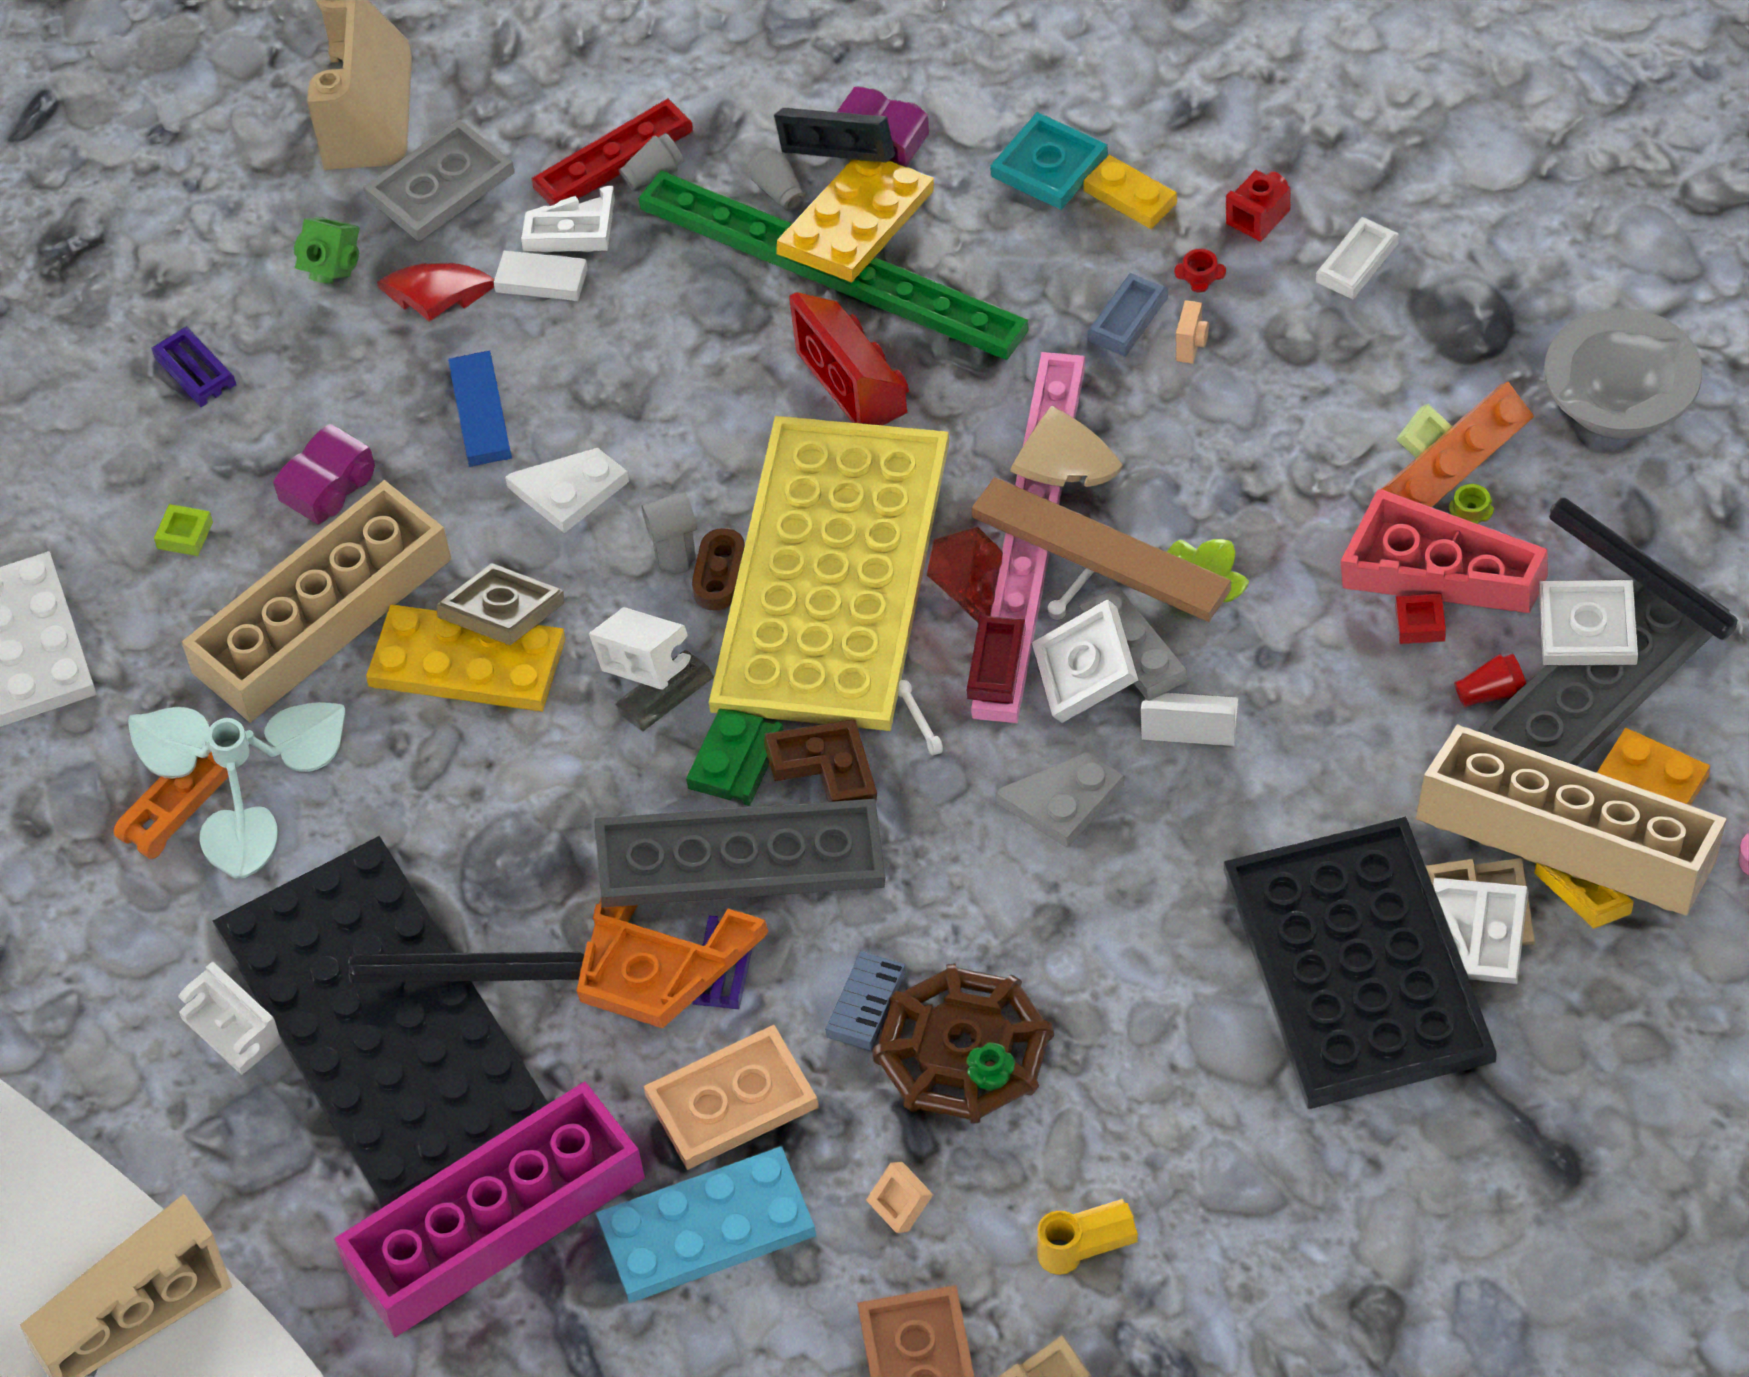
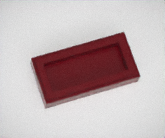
[966,615,1026,703]

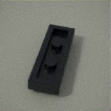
[774,107,895,163]

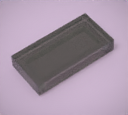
[615,650,714,732]

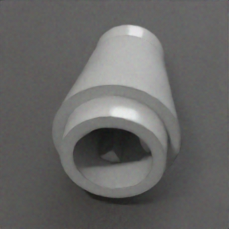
[619,133,684,190]
[749,148,805,211]

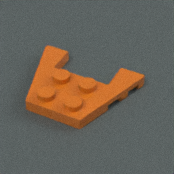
[576,898,768,1029]

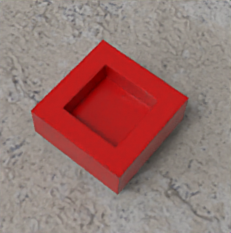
[1395,594,1446,644]

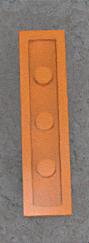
[1381,382,1535,507]

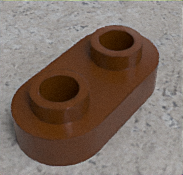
[692,528,745,611]

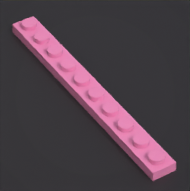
[971,352,1085,724]

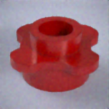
[1174,248,1226,293]

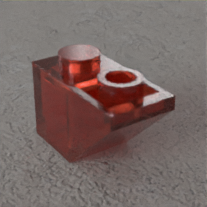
[926,526,1003,623]

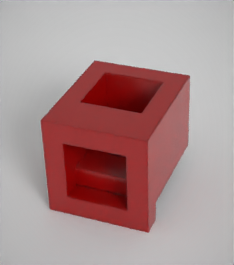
[1226,169,1291,242]

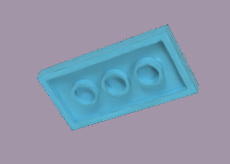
[596,1146,816,1304]

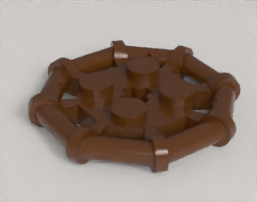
[872,963,1054,1124]

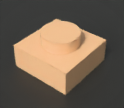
[1176,300,1209,364]
[866,1162,933,1233]

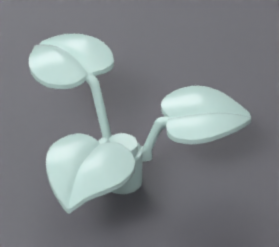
[128,702,346,879]

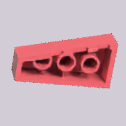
[1340,488,1548,613]

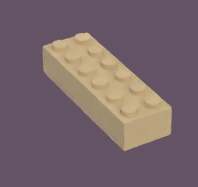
[182,480,452,723]
[1416,724,1727,916]

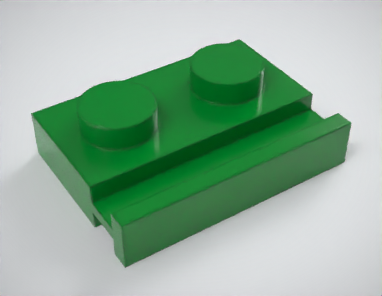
[686,709,783,806]

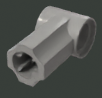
[641,492,697,575]

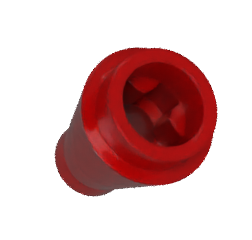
[1454,653,1526,708]

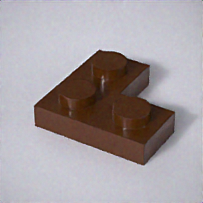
[764,720,877,802]

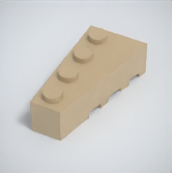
[20,1194,232,1377]

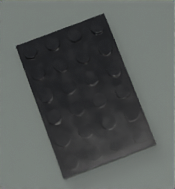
[1224,816,1497,1110]

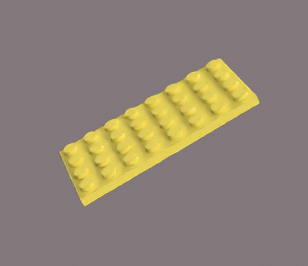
[709,416,950,731]

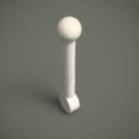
[1048,568,1094,620]
[898,680,943,756]

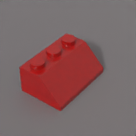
[789,292,909,426]

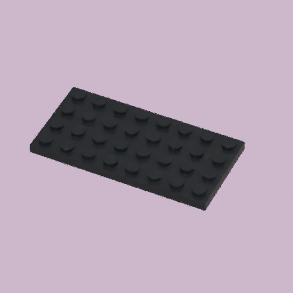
[212,836,549,1208]

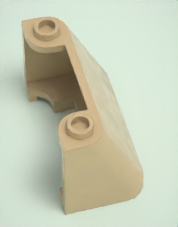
[307,0,412,170]

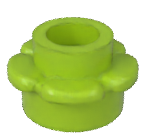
[1449,484,1494,524]

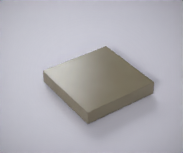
[437,563,564,645]

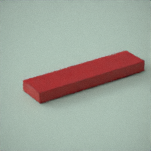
[531,98,693,206]

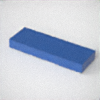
[448,350,512,467]

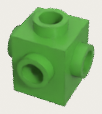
[294,217,360,284]

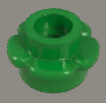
[967,1043,1015,1090]

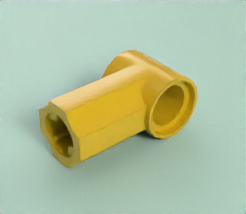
[1037,1199,1138,1275]

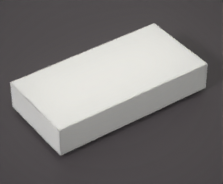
[1316,217,1399,299]
[494,250,588,301]

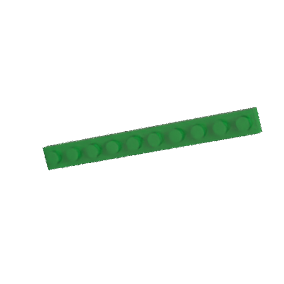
[638,170,1029,360]

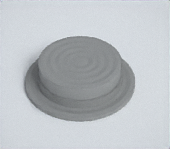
[1544,308,1702,439]

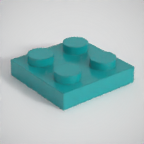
[990,112,1108,210]

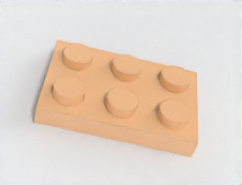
[644,1025,819,1170]

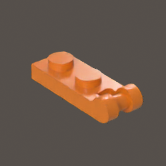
[113,752,229,859]

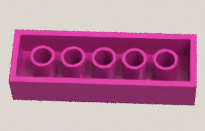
[334,1081,645,1338]

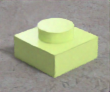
[1396,404,1452,458]

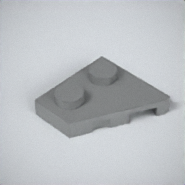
[995,752,1124,848]

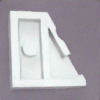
[521,186,615,253]
[505,447,629,533]
[1433,878,1528,984]

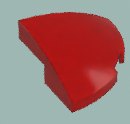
[377,263,495,322]

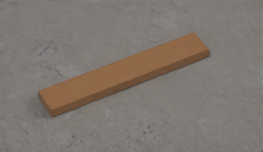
[972,477,1231,622]

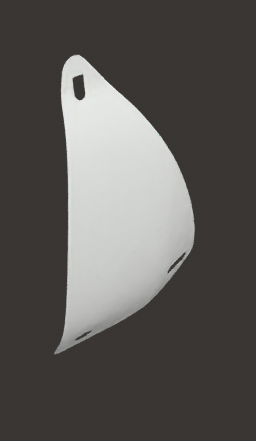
[0,1079,323,1377]

